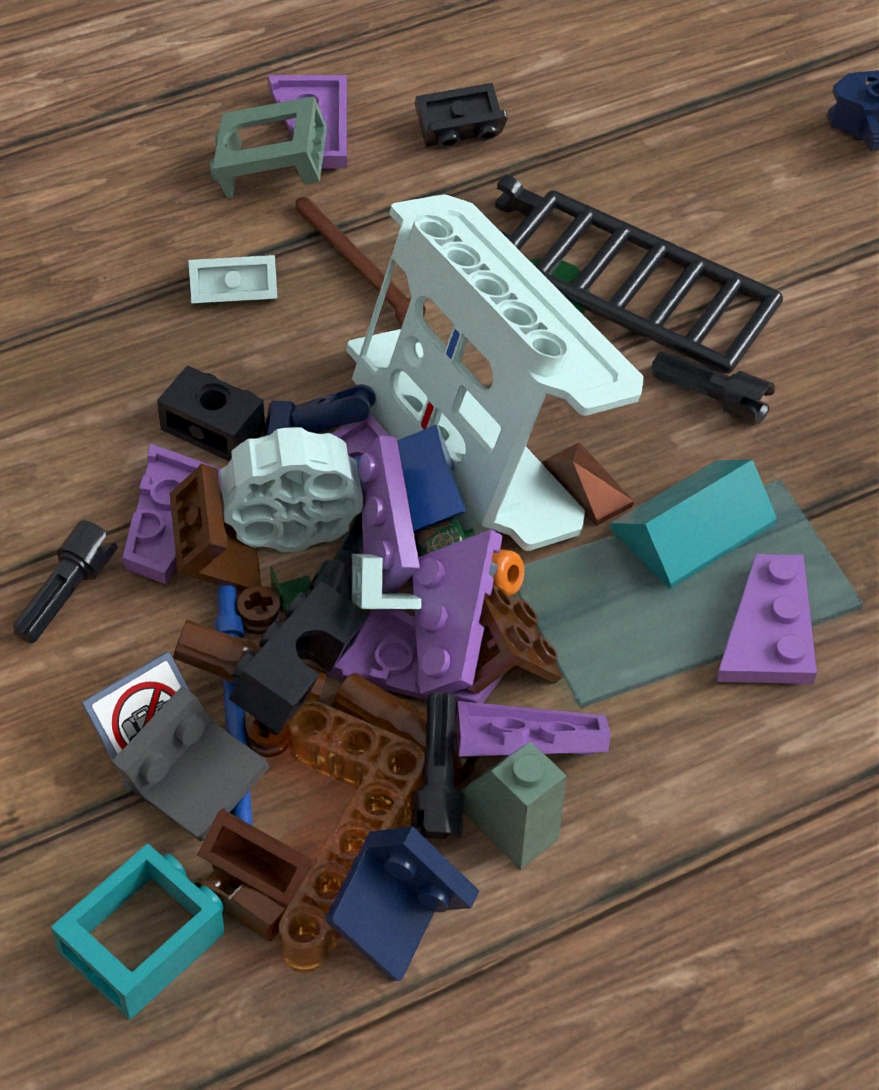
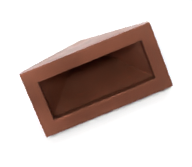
[543,442,634,526]
[197,808,314,907]

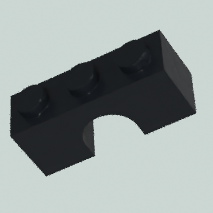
[229,581,370,734]

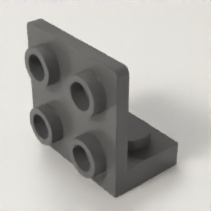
[112,686,269,841]

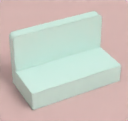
[188,255,278,303]
[352,554,421,609]

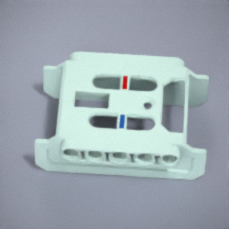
[346,194,644,551]

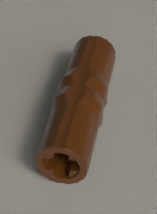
[172,619,327,711]
[333,672,480,785]

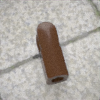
[194,864,290,941]

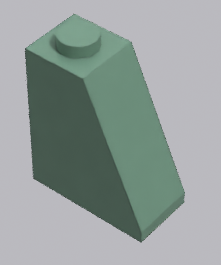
[459,741,567,870]

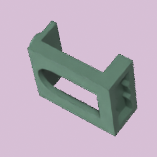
[210,96,327,199]

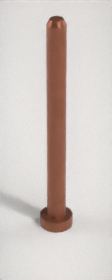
[295,197,426,325]

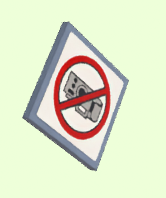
[81,651,189,791]

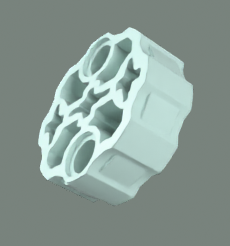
[219,427,363,553]

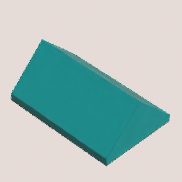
[610,459,777,589]

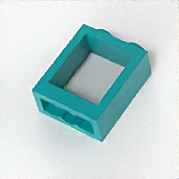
[51,843,225,1020]

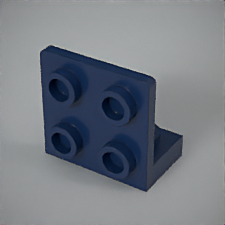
[326,826,479,981]

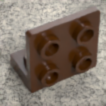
[169,463,262,592]
[467,585,563,694]

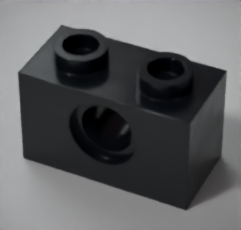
[157,365,265,462]

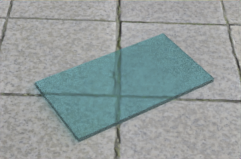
[517,480,864,708]

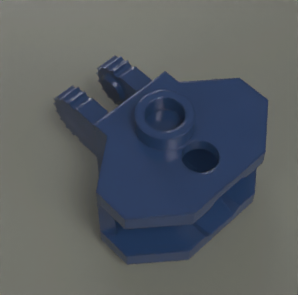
[827,70,879,151]

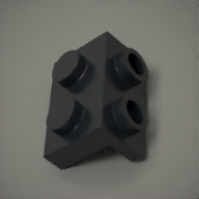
[414,83,508,148]

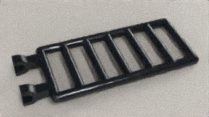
[495,174,783,374]

